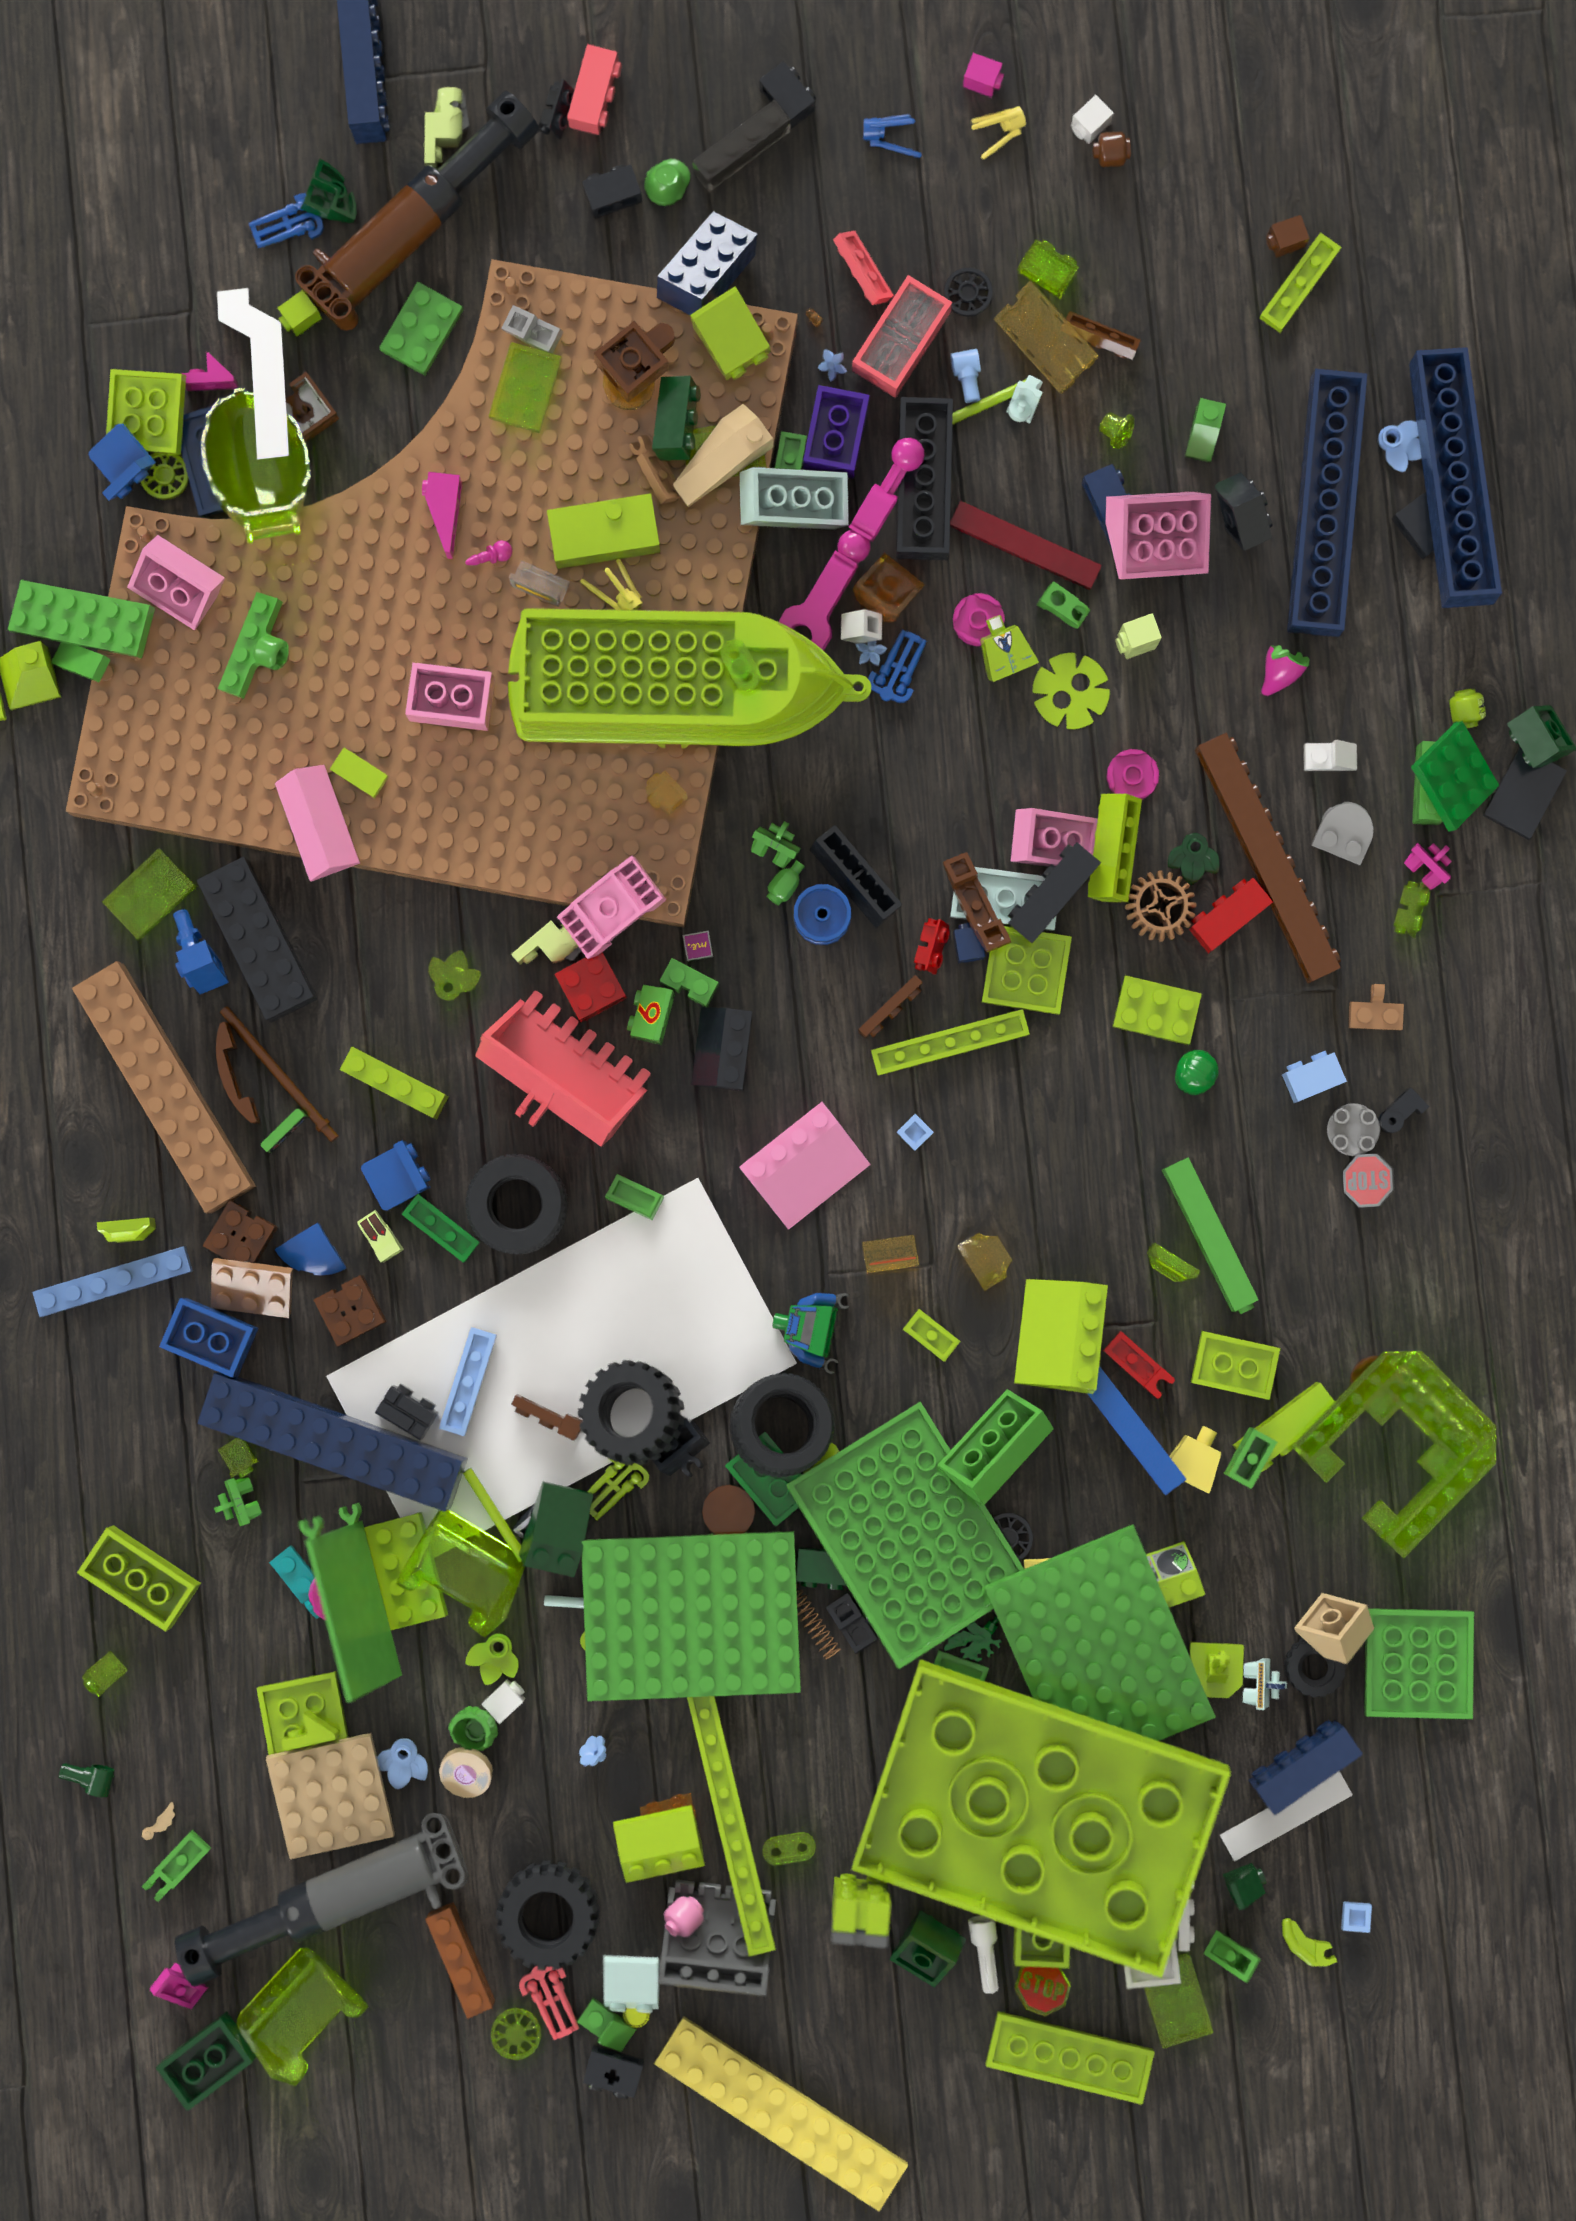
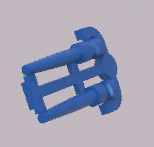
[249,193,324,248]
[868,630,926,703]

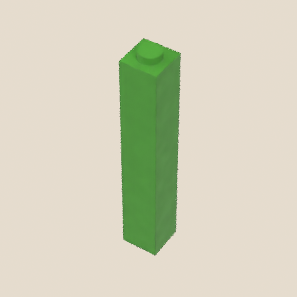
[1162,1157,1258,1314]

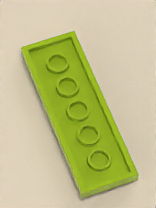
[985,2011,1154,2105]

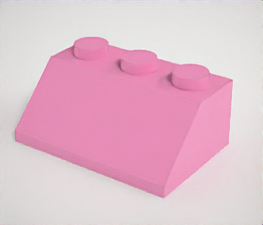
[127,535,225,630]

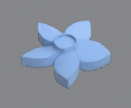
[818,350,847,381]
[856,641,887,666]

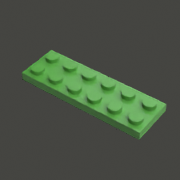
[8,580,155,658]

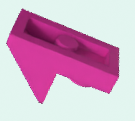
[181,352,238,391]
[150,1963,207,2009]

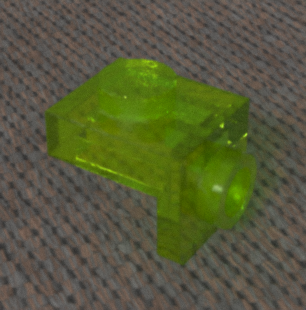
[218,1438,258,1478]
[82,1651,128,1696]

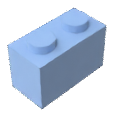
[1282,1051,1347,1103]

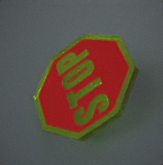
[1014,1966,1071,2016]

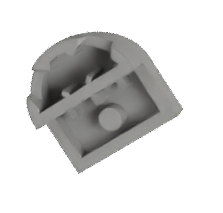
[1312,802,1373,865]

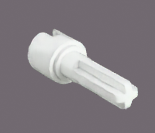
[968,1915,998,1994]

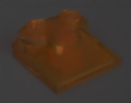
[852,552,925,623]

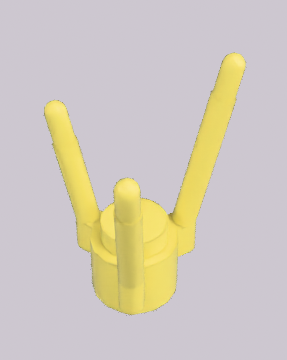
[971,106,1026,159]
[580,559,643,610]

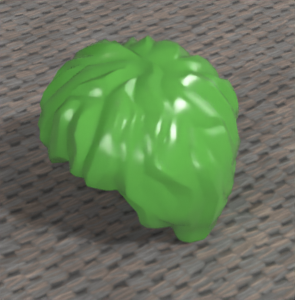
[448,1706,498,1751]

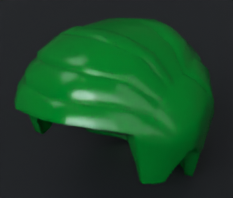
[1175,1050,1219,1095]

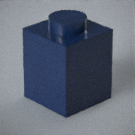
[953,923,985,964]

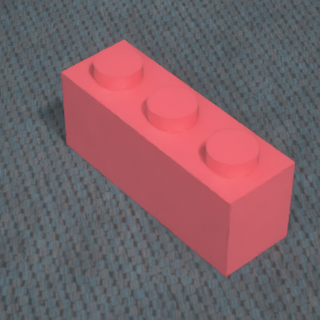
[567,44,622,135]

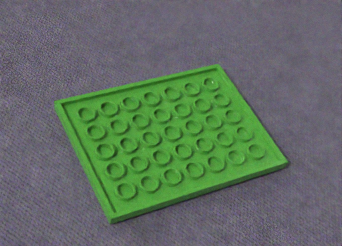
[786,1402,1024,1669]
[985,1525,1216,1741]
[581,1531,801,1701]

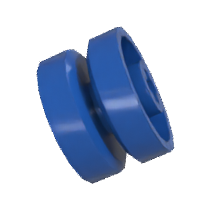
[794,884,851,945]

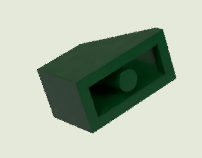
[1222,1863,1267,1910]

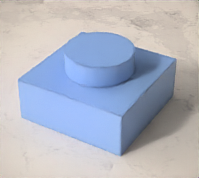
[896,1114,934,1151]
[1341,1901,1372,1933]

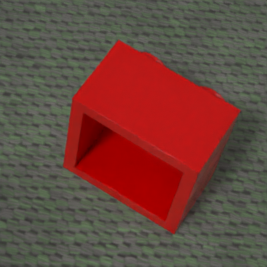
[555,952,627,1023]

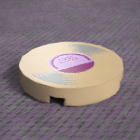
[439,1747,493,1798]

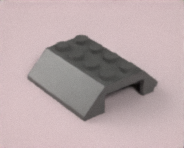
[658,1879,776,1996]

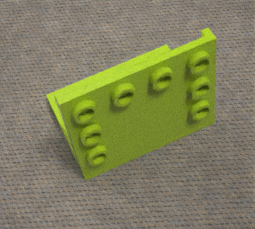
[364,1512,448,1630]

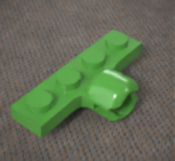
[218,592,290,699]

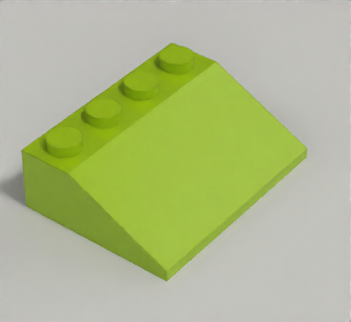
[1014,1279,1108,1394]

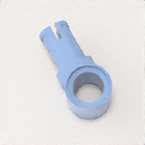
[951,349,981,403]

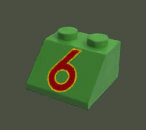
[627,985,675,1045]

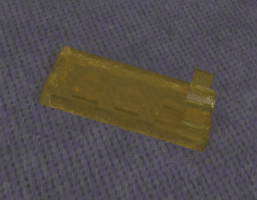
[994,281,1099,394]

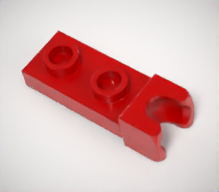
[1103,1331,1175,1399]

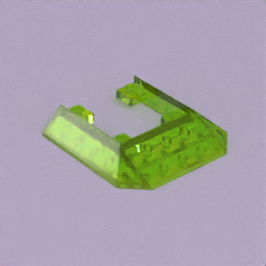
[1291,1351,1496,1558]

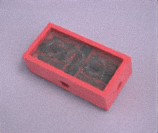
[852,275,952,398]

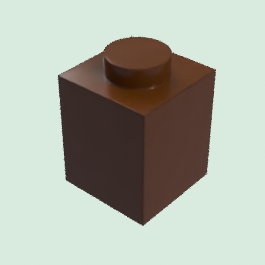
[1266,215,1310,258]

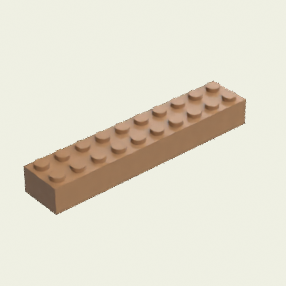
[72,961,256,1214]

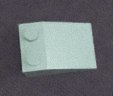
[604,1956,660,2013]

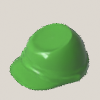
[645,159,690,206]

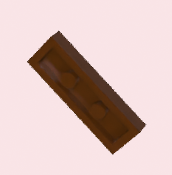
[1061,311,1141,360]
[858,975,923,1038]

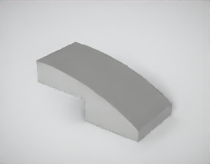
[501,305,563,355]

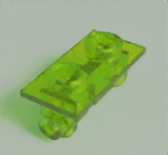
[1393,881,1430,938]

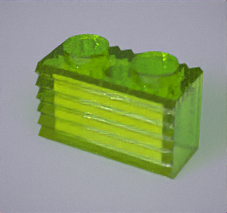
[1018,239,1079,299]

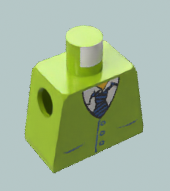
[980,615,1039,682]

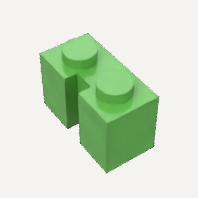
[660,958,719,1007]

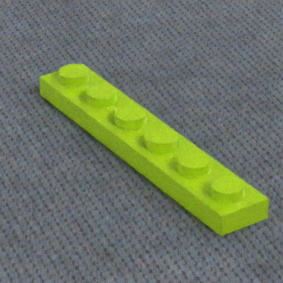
[871,1009,1030,1076]

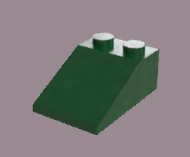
[518,1481,593,1577]

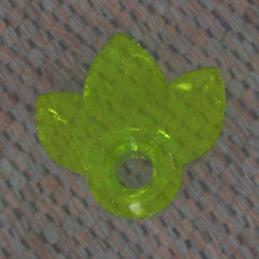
[428,950,481,1001]

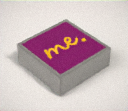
[683,931,713,962]

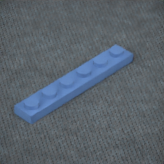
[32,1246,193,1317]

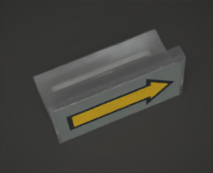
[509,560,570,607]

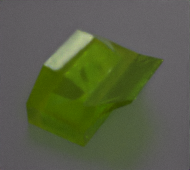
[1147,1243,1200,1282]

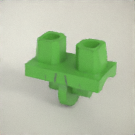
[751,821,801,868]
[214,1477,262,1526]

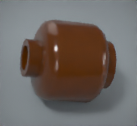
[1093,131,1131,167]

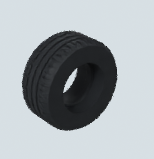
[465,1154,568,1254]

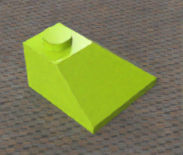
[0,641,61,710]

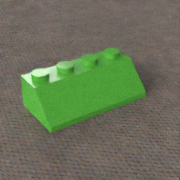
[938,1389,1054,1505]

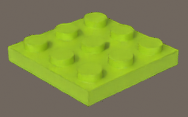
[106,369,186,454]
[982,926,1072,1015]
[257,1671,349,1755]

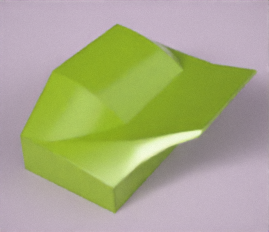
[97,1218,156,1243]

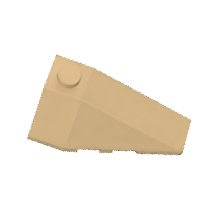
[673,404,774,507]

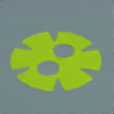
[1033,653,1110,729]

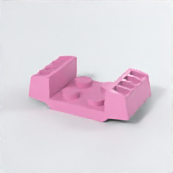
[557,856,666,959]

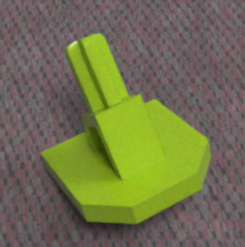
[1189,1642,1244,1698]

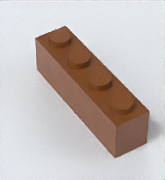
[425,1902,495,2019]

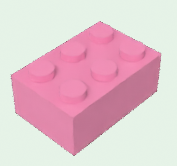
[405,663,495,731]

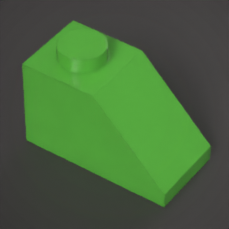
[1185,398,1226,462]

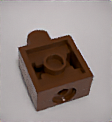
[594,320,675,402]

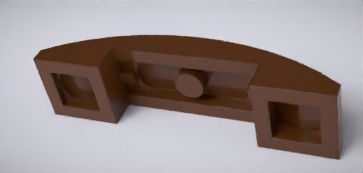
[943,852,1011,953]
[216,1022,261,1124]

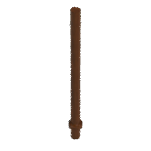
[220,1006,339,1142]

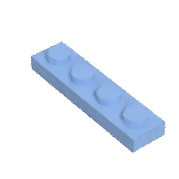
[439,1327,497,1436]

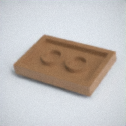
[211,1258,293,1318]

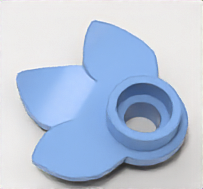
[1378,421,1422,472]
[377,1738,428,1789]

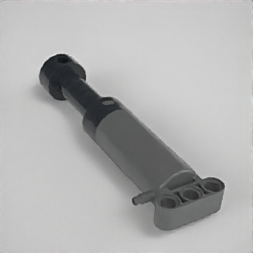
[175,1813,469,1987]

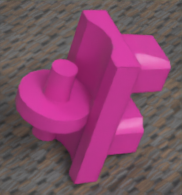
[1404,843,1452,890]

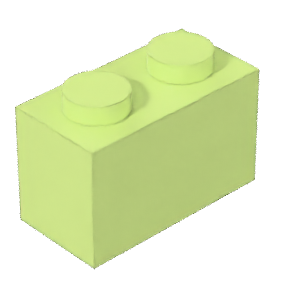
[1116,613,1162,659]

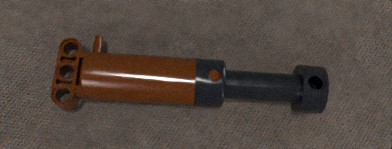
[295,90,540,331]

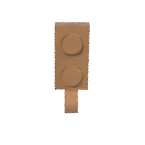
[629,434,681,504]

